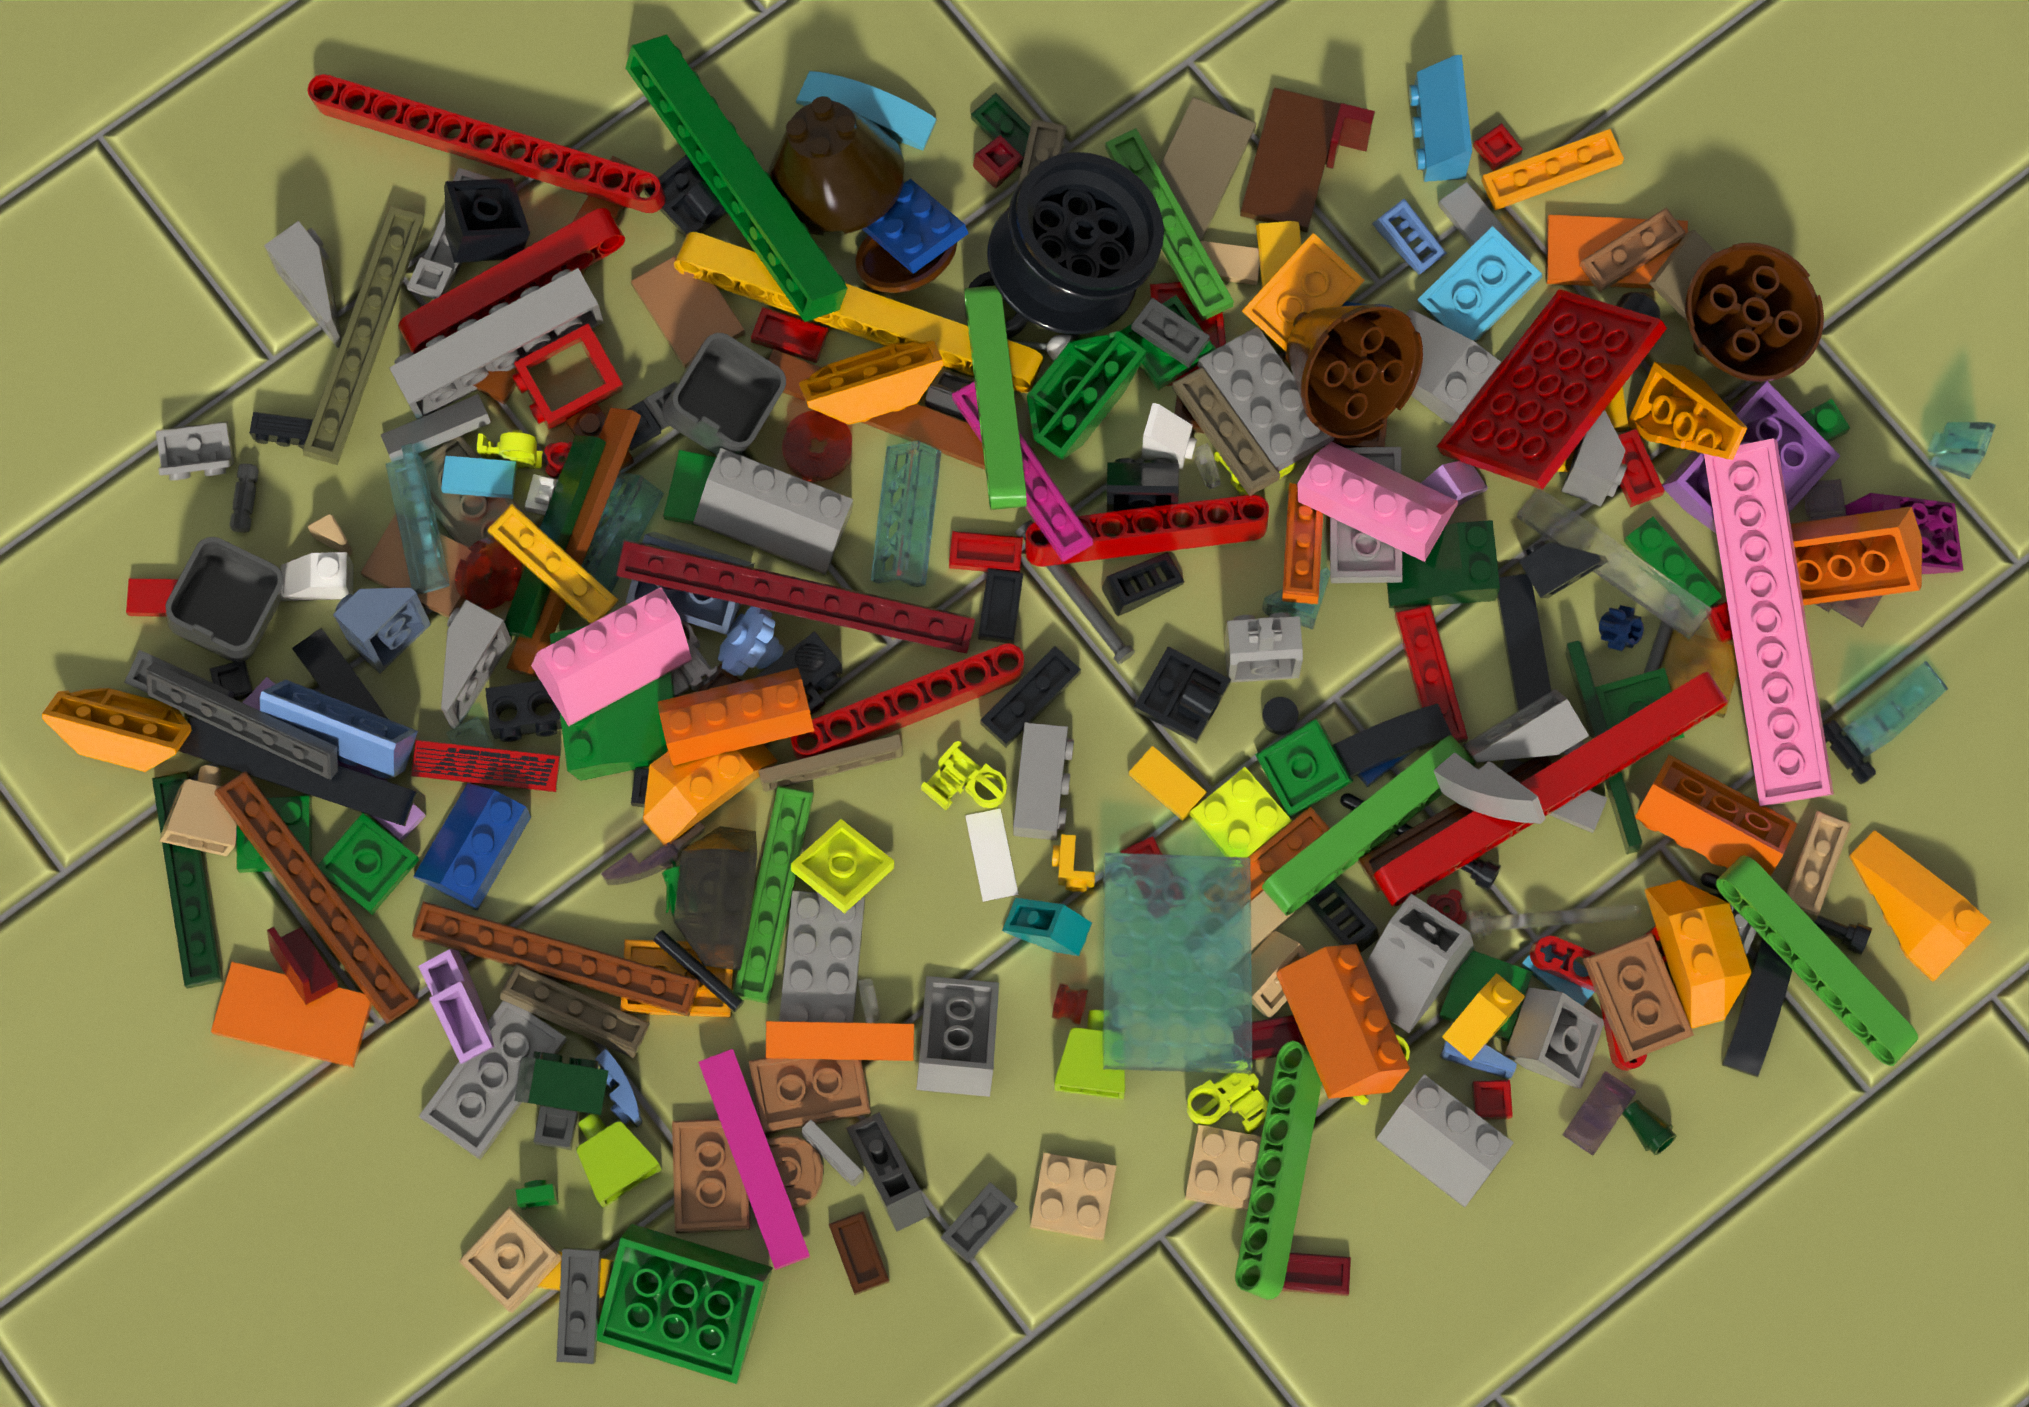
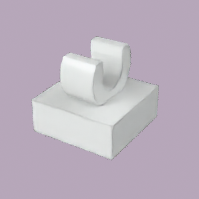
[525,474,558,515]

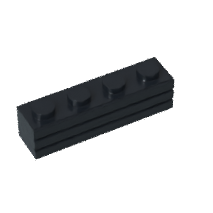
[249,412,313,449]

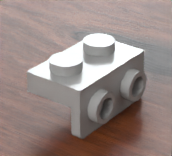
[156,421,234,480]

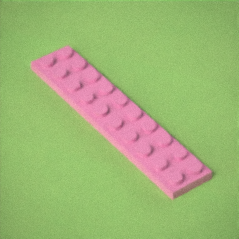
[1704,438,1834,806]

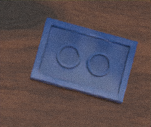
[862,178,969,274]

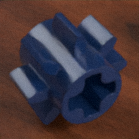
[1599,605,1644,651]

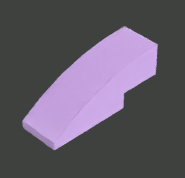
[418,949,495,1064]

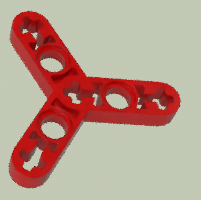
[1530,925,1667,1071]

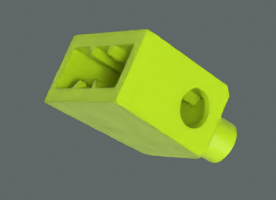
[1055,1010,1125,1099]
[576,1114,662,1209]

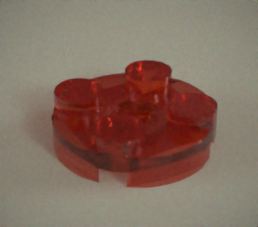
[782,410,853,483]
[455,538,522,610]

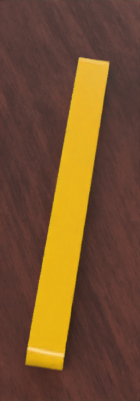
[674,232,1044,393]

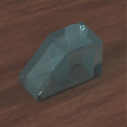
[1927,422,1996,479]

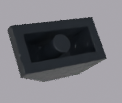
[1519,541,1608,599]

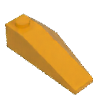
[1628,362,1747,460]
[1849,830,1991,982]

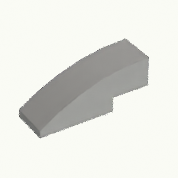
[1433,753,1546,824]

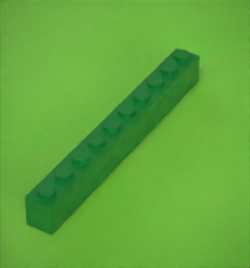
[625,34,848,322]

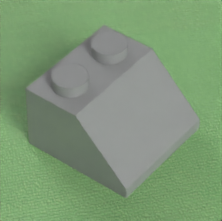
[1561,410,1627,506]
[1505,988,1604,1089]

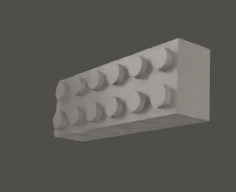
[389,268,604,419]

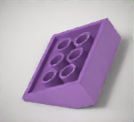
[1662,381,1840,533]

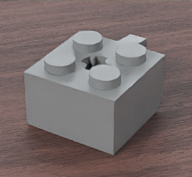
[1224,612,1303,683]

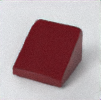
[973,135,1024,189]

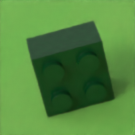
[514,1051,609,1115]

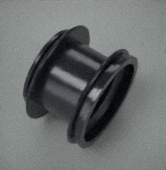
[987,152,1164,334]

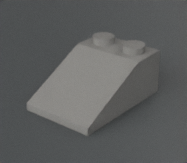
[264,221,342,348]
[1406,309,1501,426]
[441,600,512,731]
[1463,689,1589,762]
[916,976,999,1097]

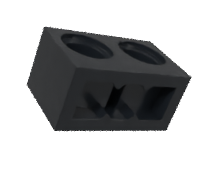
[485,680,562,742]

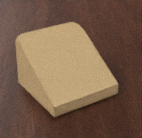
[308,514,352,555]

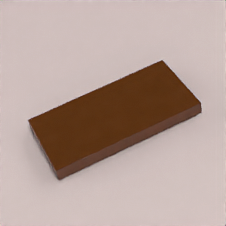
[1240,88,1341,232]

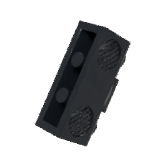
[754,631,843,715]

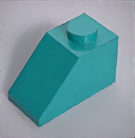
[1002,898,1092,956]

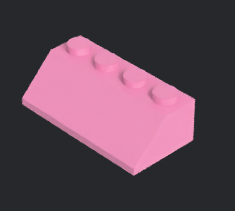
[1297,442,1458,562]
[531,587,692,726]

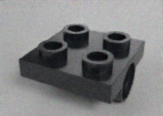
[644,155,727,237]
[1133,646,1231,744]

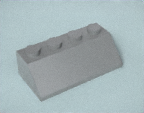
[694,448,853,575]

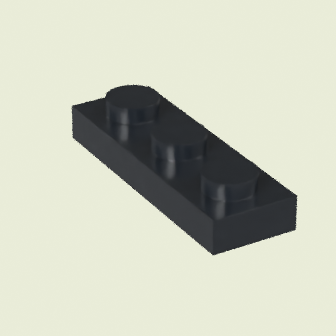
[980,646,1081,748]

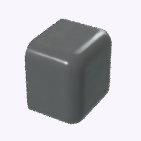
[663,333,786,455]
[166,537,284,662]

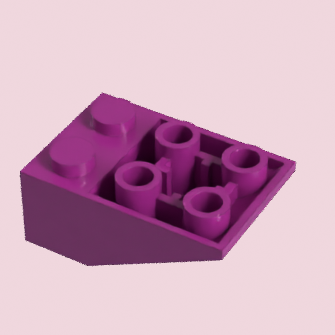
[1844,493,1963,574]

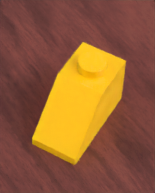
[1442,973,1525,1061]

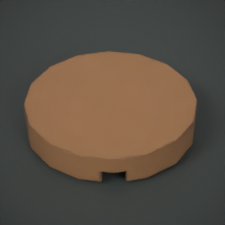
[767,1135,824,1209]

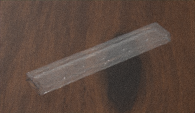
[1517,489,1712,640]

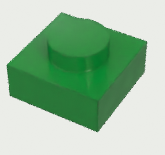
[1801,399,1850,443]
[516,1180,558,1210]

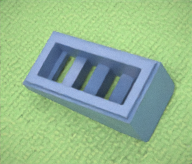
[1372,199,1447,275]
[1440,1024,1517,1079]

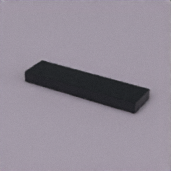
[1497,574,1551,712]

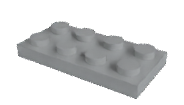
[1198,326,1335,472]
[1330,447,1402,583]
[779,891,865,1022]
[419,1001,567,1160]

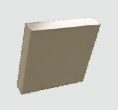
[1649,230,1717,321]

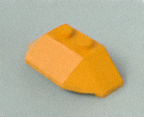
[799,340,944,425]
[42,688,192,772]
[643,744,778,848]
[1645,880,1752,1029]

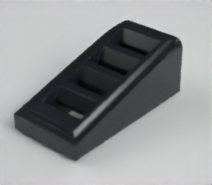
[1102,552,1185,616]
[1305,880,1380,953]

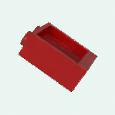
[511,323,623,430]

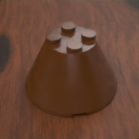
[1686,243,1824,382]
[1286,304,1423,439]

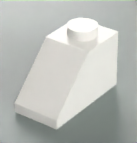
[1142,403,1197,469]
[281,552,354,601]

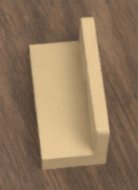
[1228,931,1309,1019]

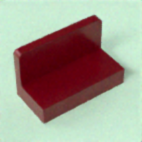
[1326,103,1375,169]
[267,927,338,1005]

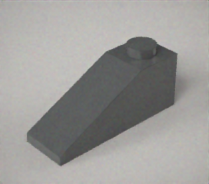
[846,1112,930,1232]

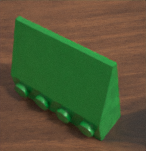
[550,626,675,781]
[597,1224,773,1384]

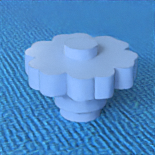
[718,606,784,676]

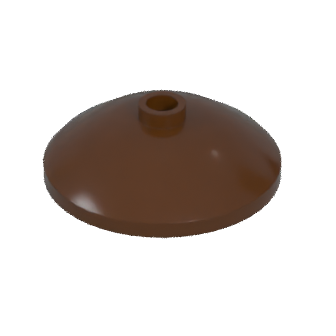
[855,235,957,293]

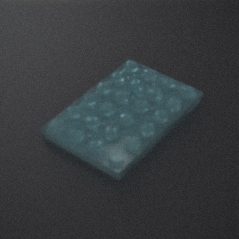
[1103,853,1252,1074]

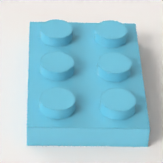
[1417,226,1542,342]

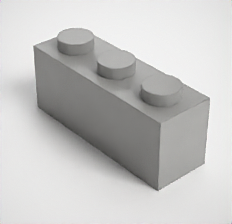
[1013,722,1074,840]

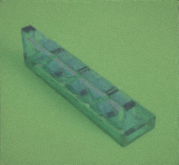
[871,440,941,587]
[386,443,450,595]
[582,472,664,593]

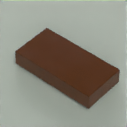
[829,1211,889,1295]

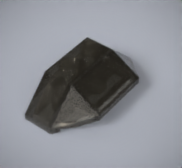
[673,826,758,971]

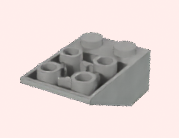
[1365,894,1475,1033]

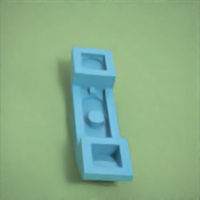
[796,71,937,151]

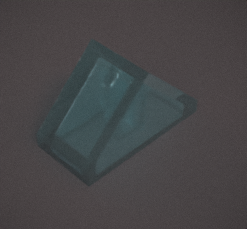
[1262,567,1331,629]

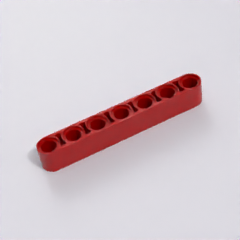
[398,208,625,354]
[1025,495,1269,567]
[791,643,1024,760]

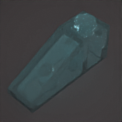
[1843,661,1948,757]

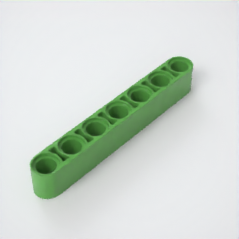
[965,285,1027,510]
[1261,735,1476,916]
[1716,855,1918,1066]
[1235,1041,1322,1300]

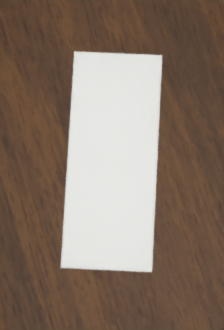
[965,808,1019,902]

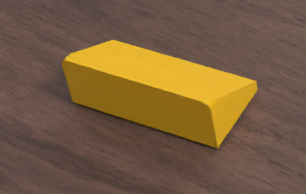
[1256,221,1301,288]

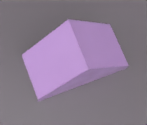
[1421,461,1488,508]

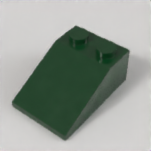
[1386,520,1500,608]

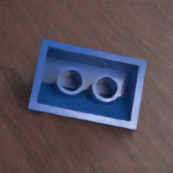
[414,783,531,911]

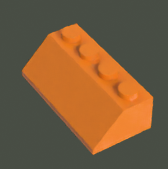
[1791,507,1922,605]
[657,668,814,766]
[1635,755,1798,876]
[1276,944,1410,1099]

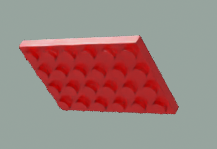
[1436,289,1667,490]

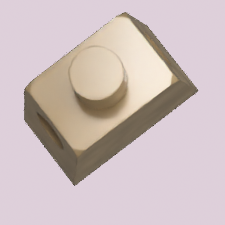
[159,765,236,857]

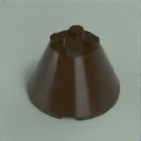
[768,96,905,236]

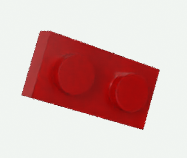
[1618,429,1665,508]

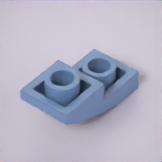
[595,1049,642,1128]

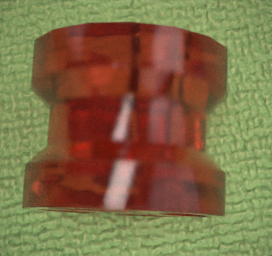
[1052,983,1089,1025]

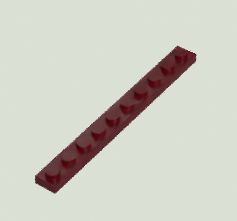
[616,539,975,654]

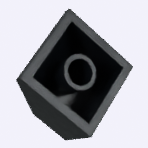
[444,178,530,263]
[1107,458,1179,512]

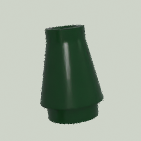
[1622,1100,1677,1155]

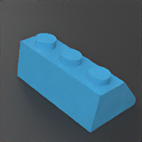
[1409,55,1472,182]

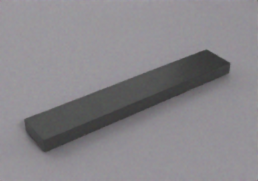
[146,662,338,780]

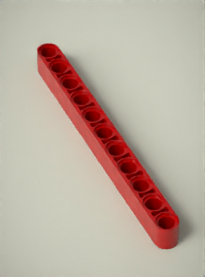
[307,74,666,213]
[1373,672,1728,907]

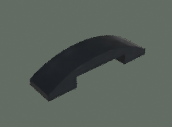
[292,628,388,719]
[1334,704,1452,780]
[1722,937,1792,1077]

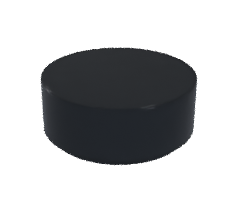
[1262,697,1299,735]

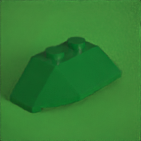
[1027,331,1147,460]

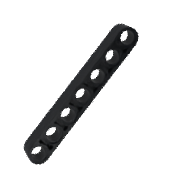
[178,716,417,826]

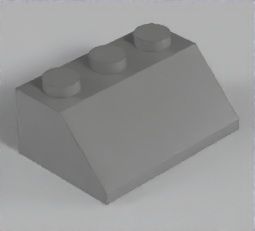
[1376,1074,1514,1208]

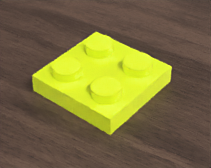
[1189,767,1292,868]
[791,819,894,914]

